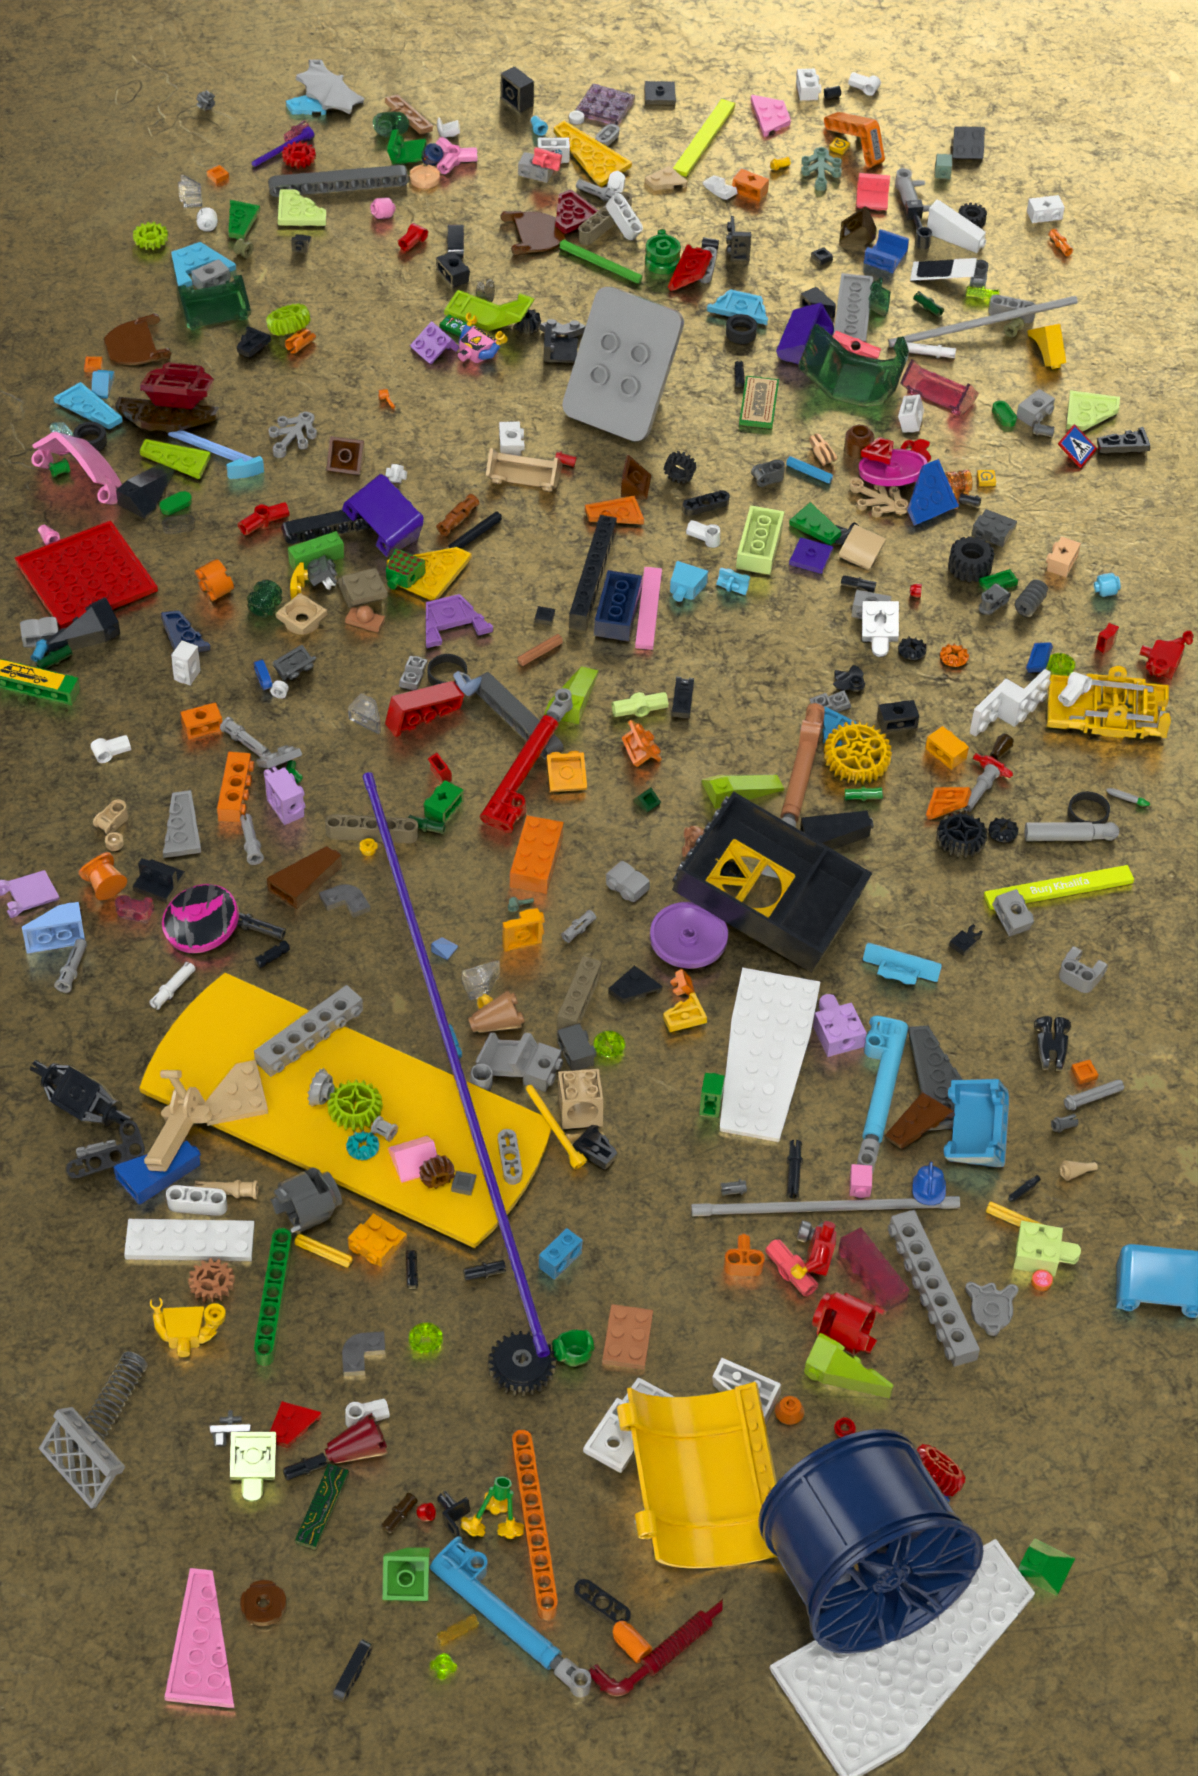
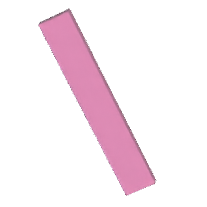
[635,567,662,650]

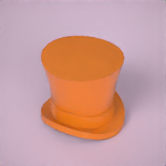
[79,852,127,901]

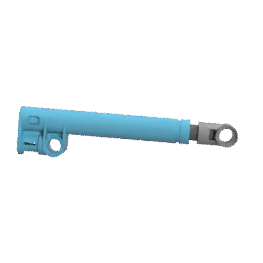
[857,1016,909,1174]

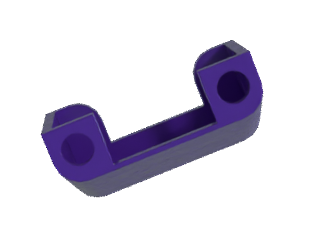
[342,474,424,557]

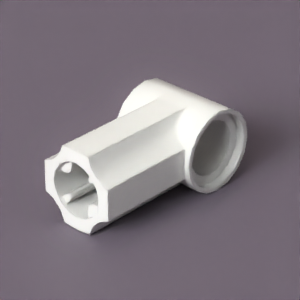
[848,72,881,96]
[686,520,720,548]
[1058,672,1092,707]
[91,735,131,763]
[345,1399,390,1428]

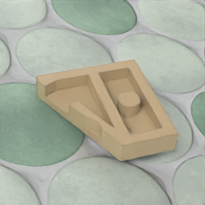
[645,166,688,190]

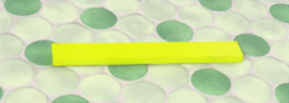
[673,99,735,177]

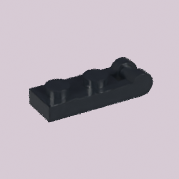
[672,676,694,718]

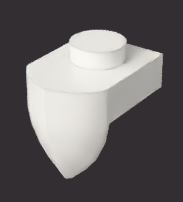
[437,118,460,138]
[607,171,626,192]

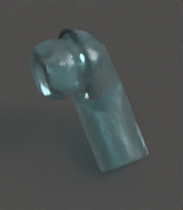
[50,422,74,436]

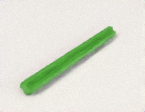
[559,240,643,284]

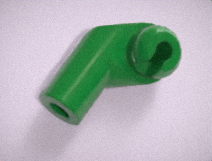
[286,760,303,783]

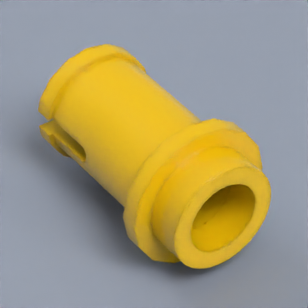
[770,156,791,171]

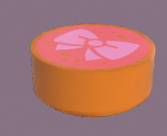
[1031,1269,1053,1291]

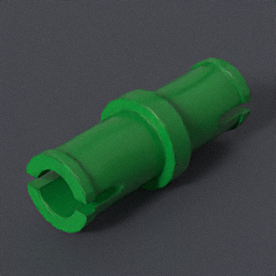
[844,786,883,801]

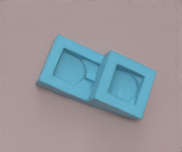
[226,456,264,479]

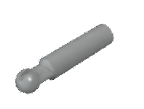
[1024,822,1119,841]

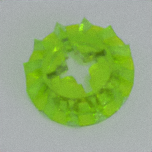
[1047,653,1075,676]
[593,1031,625,1059]
[409,1322,443,1355]

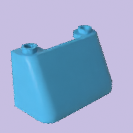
[944,1079,1009,1167]
[1116,1244,1198,1318]

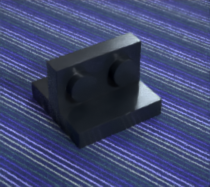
[132,858,185,903]

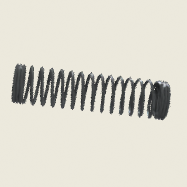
[72,1351,148,1456]

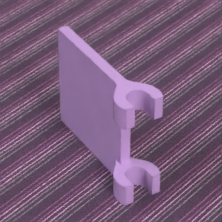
[0,870,59,918]

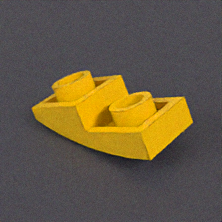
[290,563,308,600]

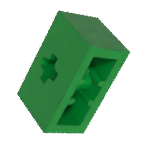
[423,780,464,823]
[699,1072,725,1118]

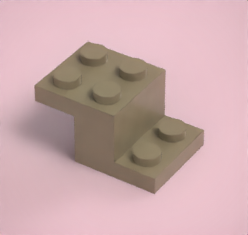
[337,568,387,608]

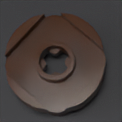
[240,1580,286,1626]

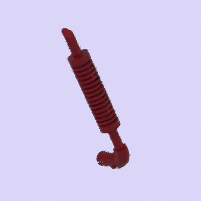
[588,1599,723,1696]

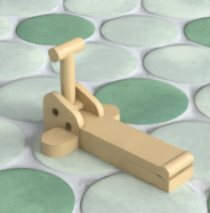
[144,1070,213,1171]

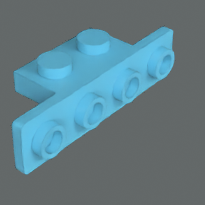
[863,943,942,985]

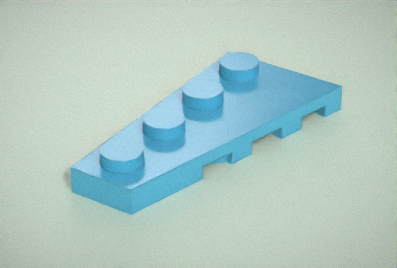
[54,382,123,429]

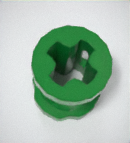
[48,458,71,478]

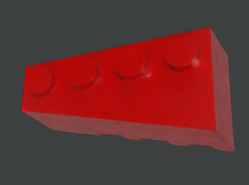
[385,681,464,737]

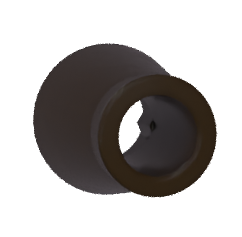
[990,733,1014,761]

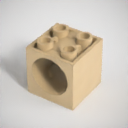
[558,1069,603,1129]

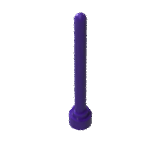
[251,126,315,167]

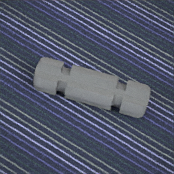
[76,1140,117,1158]

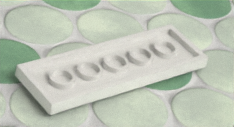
[124,1219,255,1261]

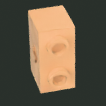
[1046,536,1081,577]

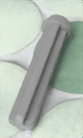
[1064,1080,1124,1110]

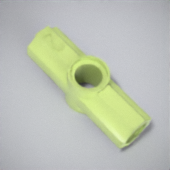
[611,692,669,717]

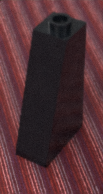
[800,810,874,850]

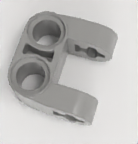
[1059,946,1108,993]

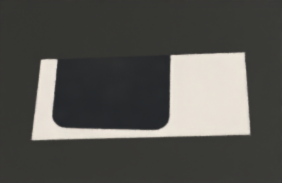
[910,258,977,281]

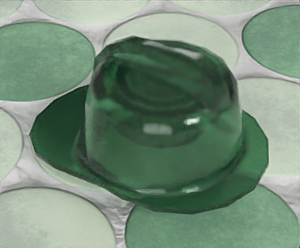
[372,111,409,137]

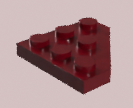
[555,189,598,234]

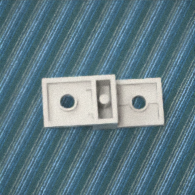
[970,669,1051,737]
[583,1377,674,1473]

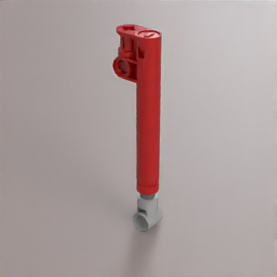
[480,688,573,833]

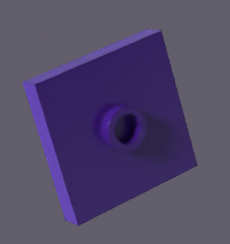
[789,537,833,574]

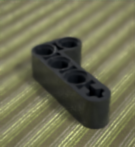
[65,1120,145,1179]

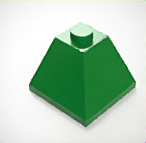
[1018,1538,1076,1596]

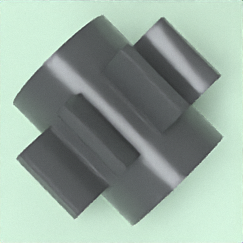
[196,90,215,111]

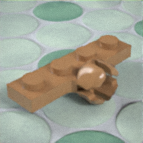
[385,95,433,134]

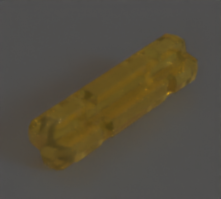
[436,1614,479,1646]

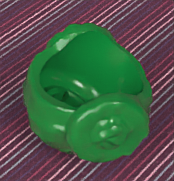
[552,1329,595,1367]

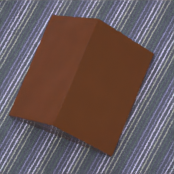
[326,436,365,475]
[621,455,652,500]

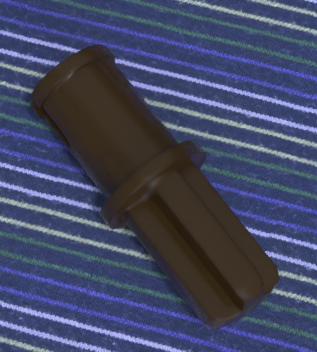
[381,1493,418,1533]

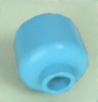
[1093,573,1121,597]

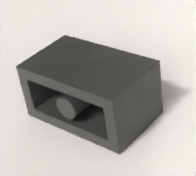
[557,1023,596,1071]

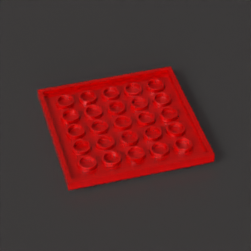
[15,520,158,630]

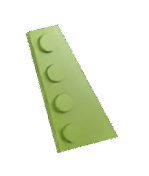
[140,439,211,479]

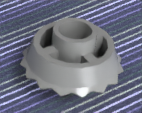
[308,1068,335,1107]

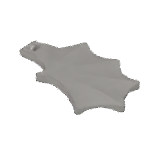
[296,60,364,114]

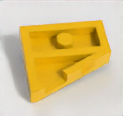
[663,992,707,1032]

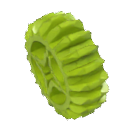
[266,303,311,336]
[327,1079,383,1132]

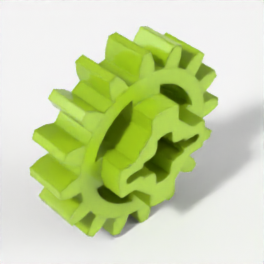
[133,221,168,250]

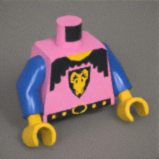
[458,312,507,363]

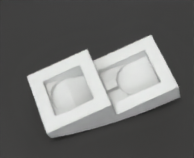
[703,175,737,200]

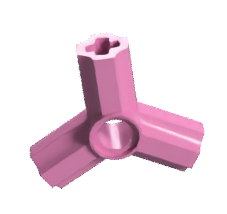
[436,137,477,175]

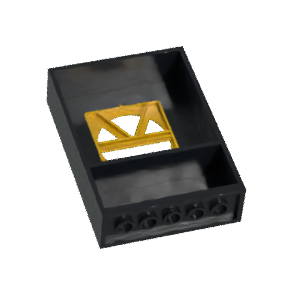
[672,791,872,973]

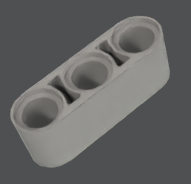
[988,295,1036,323]

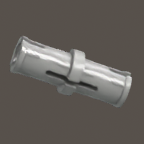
[561,910,596,943]

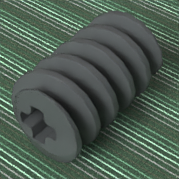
[1015,579,1048,617]

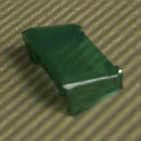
[177,274,251,330]

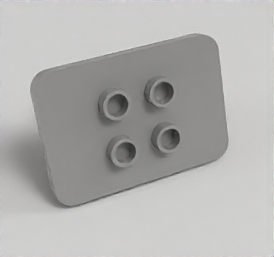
[562,287,684,441]

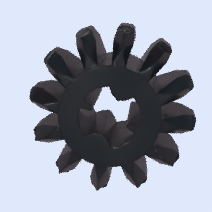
[514,309,541,334]

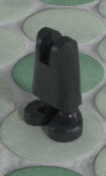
[1034,1016,1071,1071]

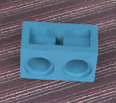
[539,1228,583,1280]

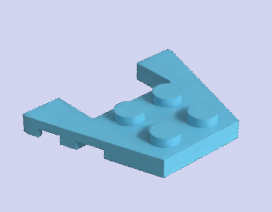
[171,242,236,290]

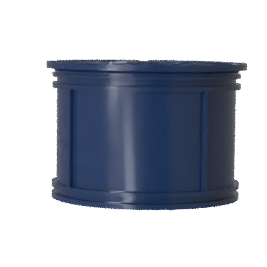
[758,1429,984,1654]

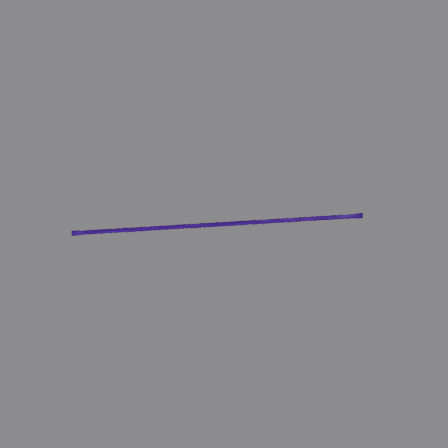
[362,772,550,1358]

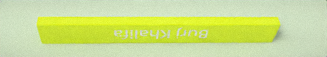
[984,865,1134,910]

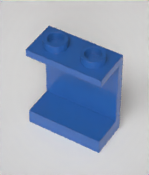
[864,229,909,273]

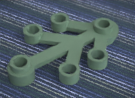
[801,147,842,191]

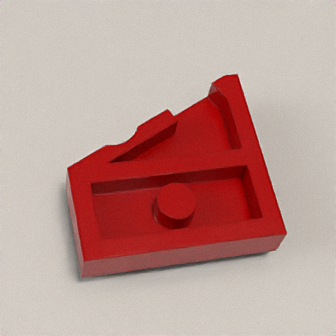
[861,437,894,465]
[270,1401,322,1448]

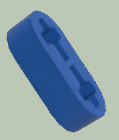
[254,659,272,690]

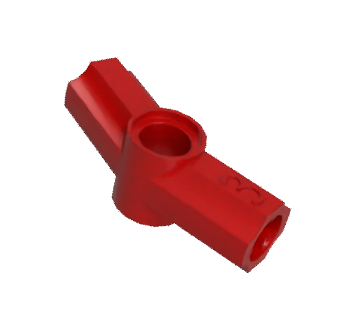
[238,502,290,536]

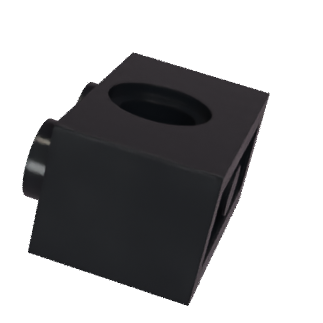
[436,251,470,288]
[877,700,920,733]

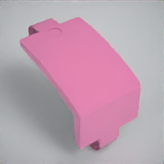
[32,432,122,505]

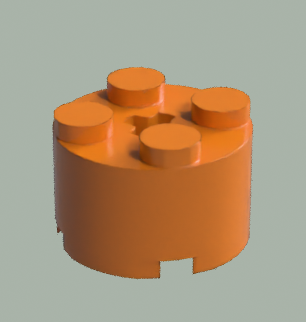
[194,559,234,602]

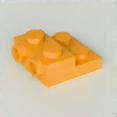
[546,751,587,792]
[502,908,545,952]
[348,1213,407,1267]

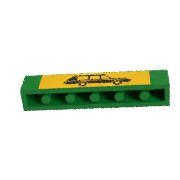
[0,659,80,706]

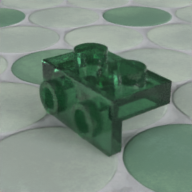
[868,277,891,317]

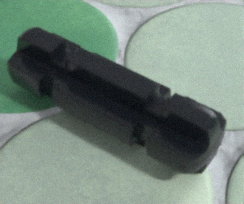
[734,361,745,387]
[255,940,290,968]
[406,1250,418,1289]

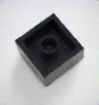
[500,66,534,113]

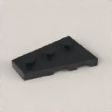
[1097,427,1151,454]

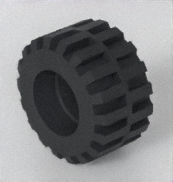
[948,536,994,582]

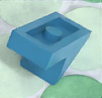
[91,370,115,399]

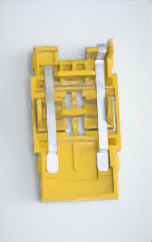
[1047,666,1171,739]

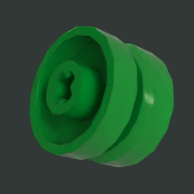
[645,234,681,275]

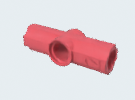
[830,331,881,362]
[765,1239,819,1297]

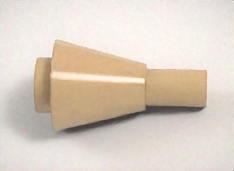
[1060,1160,1098,1181]

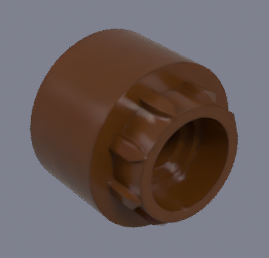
[844,424,875,459]

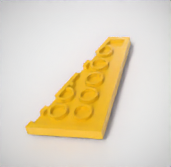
[553,121,632,187]

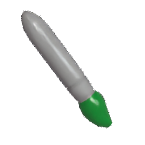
[1106,788,1150,807]

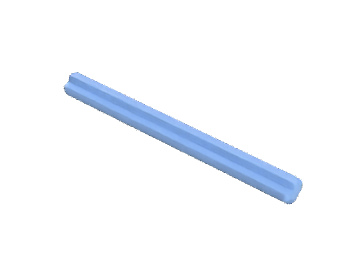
[168,430,253,462]

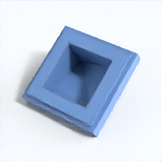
[431,937,458,960]

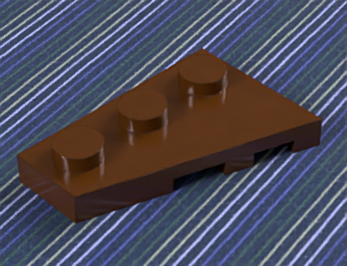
[885,1092,955,1149]

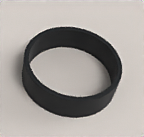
[427,654,467,686]
[1067,791,1110,824]

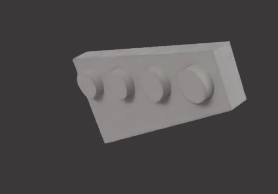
[163,790,201,858]

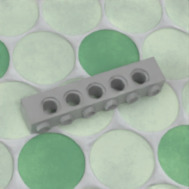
[254,985,363,1077]

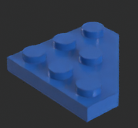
[907,459,959,526]

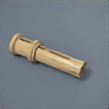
[194,1180,259,1199]

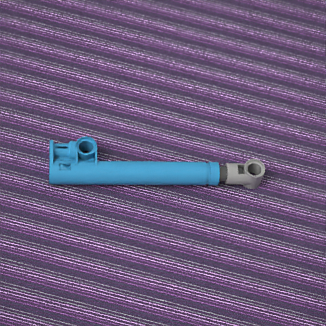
[430,1536,591,1697]

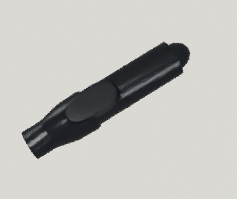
[1008,1175,1041,1202]

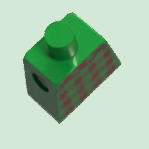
[386,549,426,589]

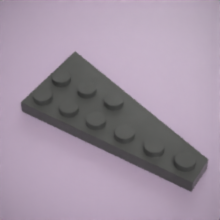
[908,1025,963,1130]

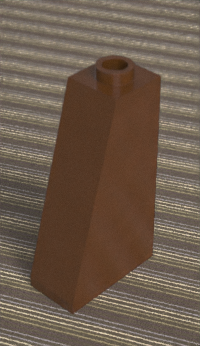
[267,846,342,909]

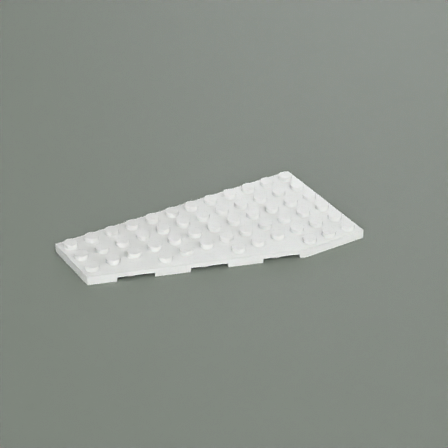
[770,1539,1035,1776]

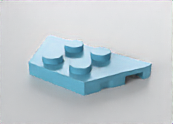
[707,289,768,325]

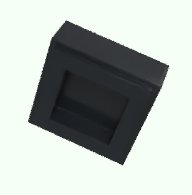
[811,247,833,266]
[534,606,555,626]

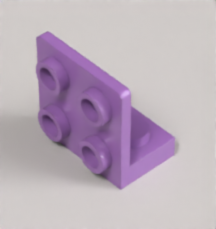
[410,321,460,364]

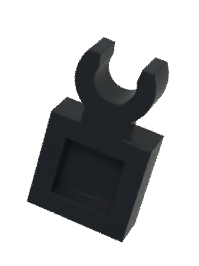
[949,924,983,956]

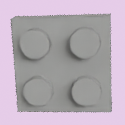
[256,745,302,768]

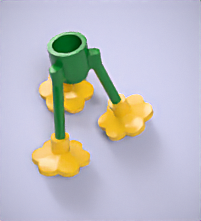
[460,1476,524,1539]

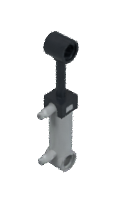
[895,168,932,249]

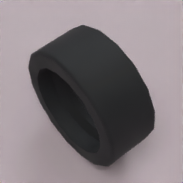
[726,314,757,344]
[73,422,107,451]

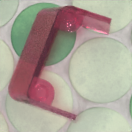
[900,359,979,416]

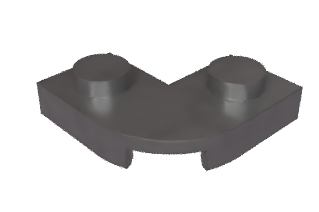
[540,319,586,338]
[319,884,371,918]
[342,1331,385,1377]

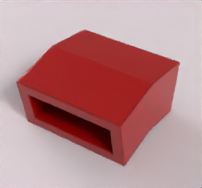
[1096,623,1119,654]
[428,752,452,784]

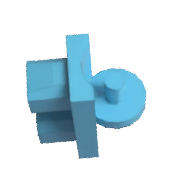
[716,567,750,595]

